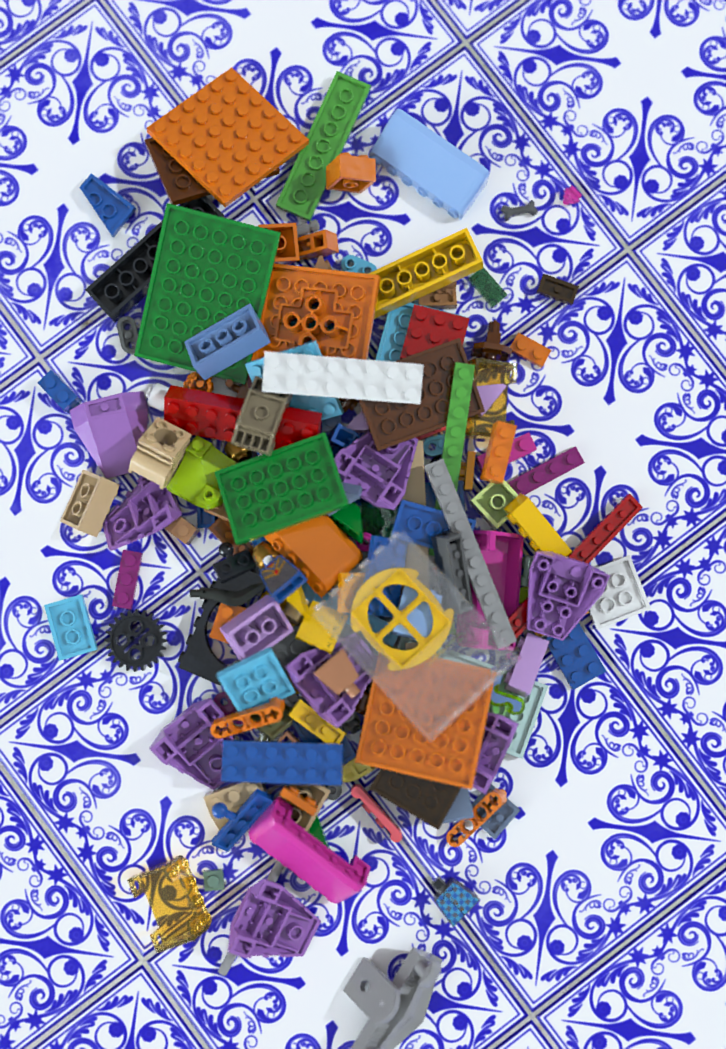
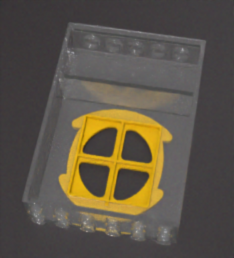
[313,531,521,742]

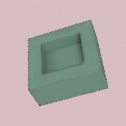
[203,868,225,892]

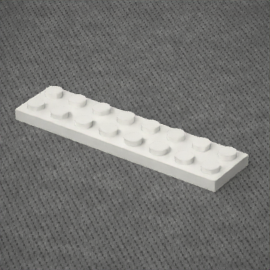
[262,352,424,404]

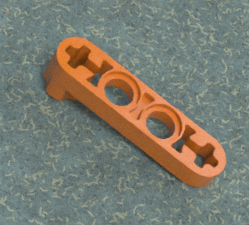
[210,697,285,739]
[446,788,507,847]

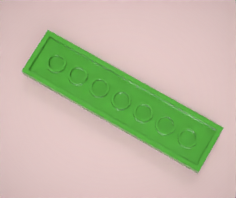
[276,71,371,222]

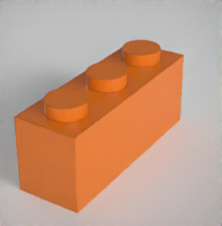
[480,421,517,484]

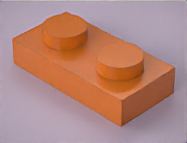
[510,332,551,368]
[280,785,318,816]

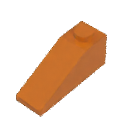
[298,229,339,260]

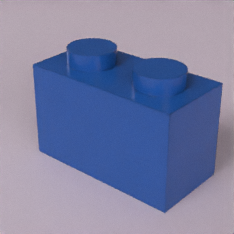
[37,370,82,414]

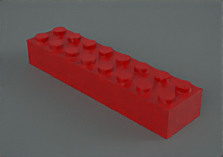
[164,385,322,450]

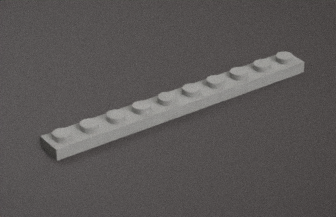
[424,459,517,649]

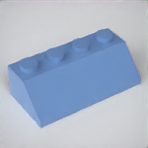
[184,304,271,381]

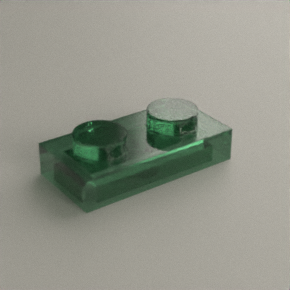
[468,267,508,309]

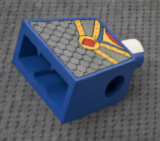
[260,555,308,604]

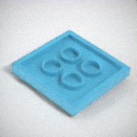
[216,646,296,712]

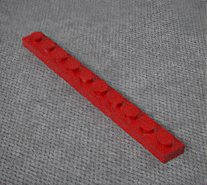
[508,494,643,639]

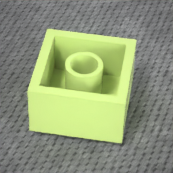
[469,480,518,530]

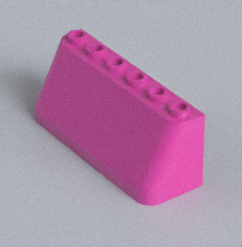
[456,530,524,650]
[248,796,371,904]

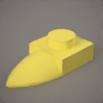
[343,757,375,782]

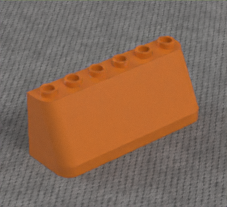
[264,515,363,598]

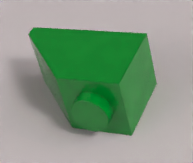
[331,502,364,544]

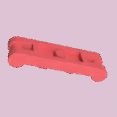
[351,784,402,843]

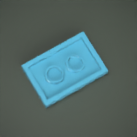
[44,594,98,661]

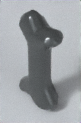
[501,200,538,221]

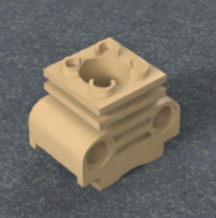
[128,417,192,490]

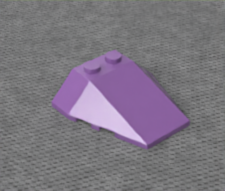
[334,431,418,510]
[103,476,182,551]
[286,633,377,728]
[149,698,234,790]
[473,713,519,794]
[228,879,321,958]

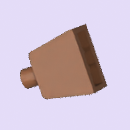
[313,649,360,699]

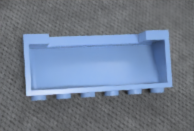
[370,109,490,220]

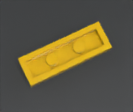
[288,699,346,743]

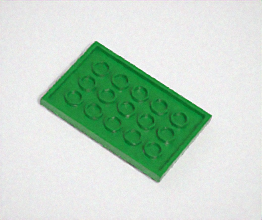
[215,432,350,545]

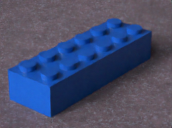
[221,740,344,785]

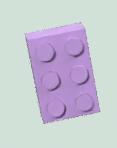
[219,595,294,661]

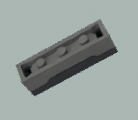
[431,531,474,614]

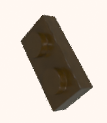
[536,274,579,306]

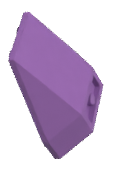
[69,391,148,479]
[526,551,610,641]

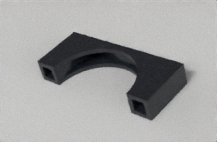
[178,571,265,686]

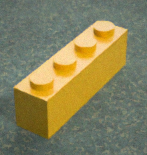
[504,493,572,556]

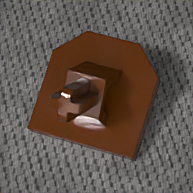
[471,320,512,362]

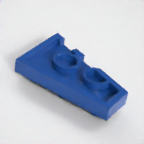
[79,173,136,238]

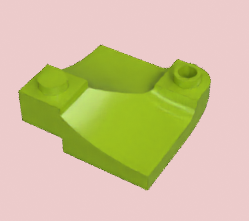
[166,436,237,509]

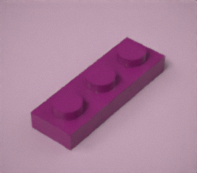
[112,550,143,610]

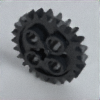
[104,609,169,672]

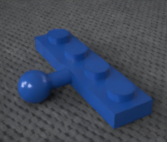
[212,789,274,852]

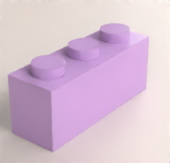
[503,632,549,698]

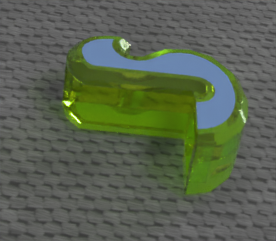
[490,670,525,715]

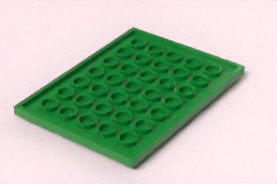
[134,203,281,384]

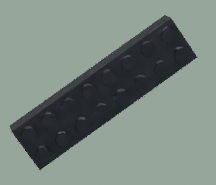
[85,196,225,323]

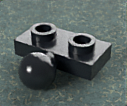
[213,542,257,583]

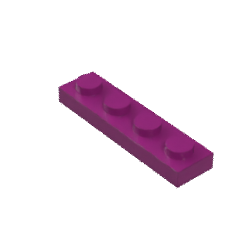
[508,446,585,495]

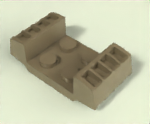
[231,376,293,456]

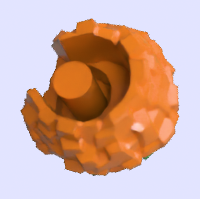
[183,371,214,393]

